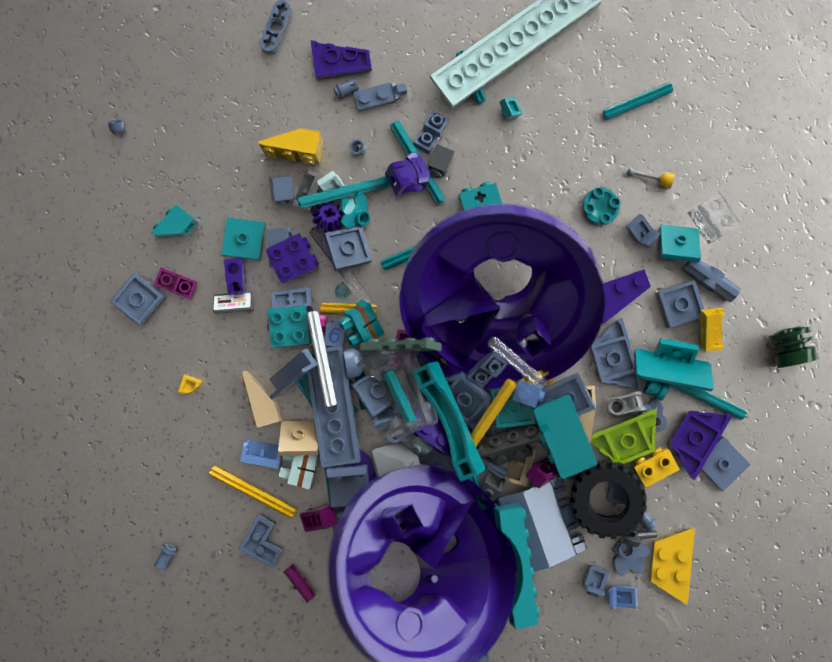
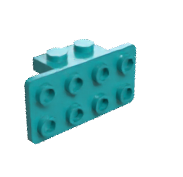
[635,338,714,391]
[533,394,597,479]

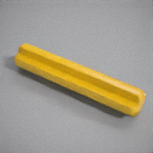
[320,302,377,314]

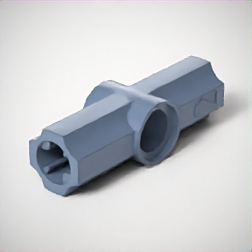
[683,260,741,302]

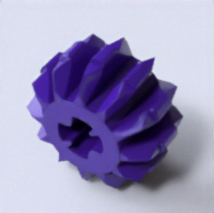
[312,201,344,233]

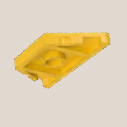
[649,528,695,604]

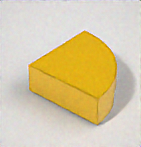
[177,375,203,394]

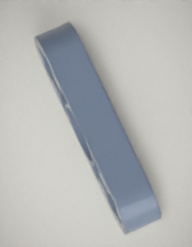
[260,0,292,54]

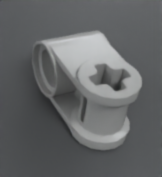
[608,391,647,418]

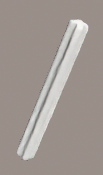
[307,311,336,407]

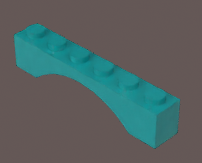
[412,361,486,482]
[493,503,540,630]

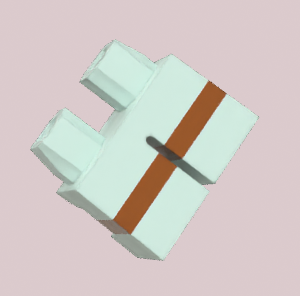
[278,452,320,490]

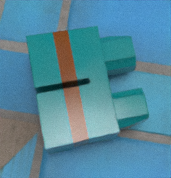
[338,299,385,347]

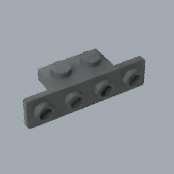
[476,423,542,465]

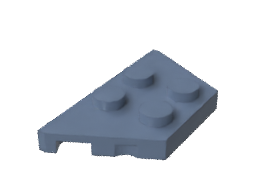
[590,318,644,390]
[446,371,492,430]

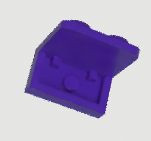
[266,233,319,283]

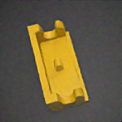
[700,308,725,352]

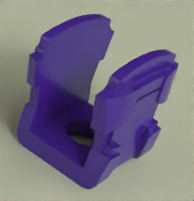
[385,152,430,197]

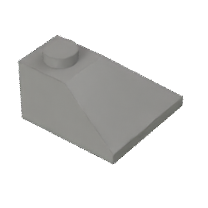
[370,441,420,477]

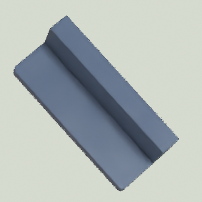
[269,348,318,400]

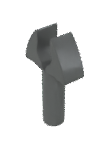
[621,530,658,547]

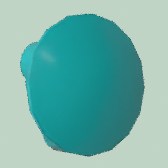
[582,187,621,225]

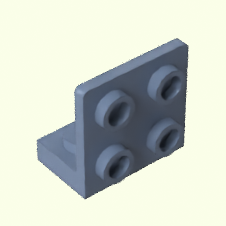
[326,464,369,507]

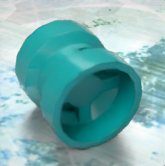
[643,380,670,401]

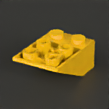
[258,128,324,165]

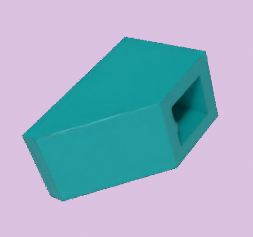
[151,204,198,238]

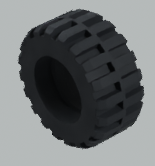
[570,460,647,539]

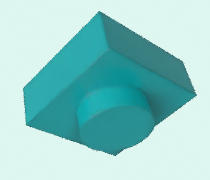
[499,97,523,119]

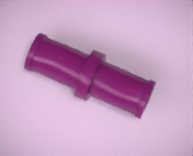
[283,564,316,603]

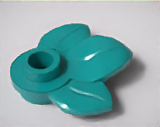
[340,191,370,228]

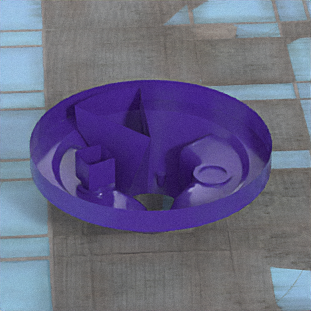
[399,204,605,389]
[328,465,516,662]

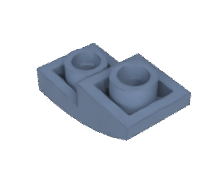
[413,110,449,154]
[466,351,508,388]

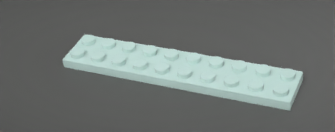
[430,0,603,108]

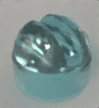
[335,282,351,298]

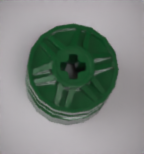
[769,326,819,368]

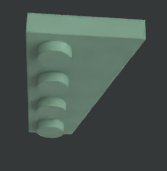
[360,338,441,352]

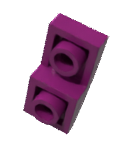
[153,267,197,299]

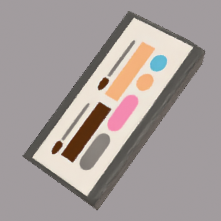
[213,291,253,313]

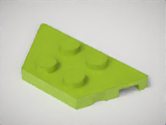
[591,408,657,464]

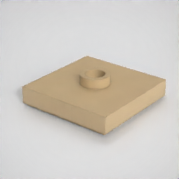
[278,420,318,456]

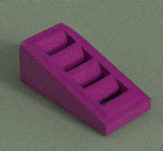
[526,458,559,488]
[300,506,337,532]

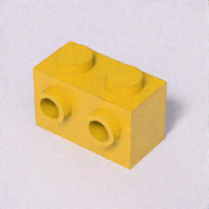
[630,447,680,488]

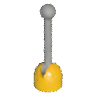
[627,168,675,189]

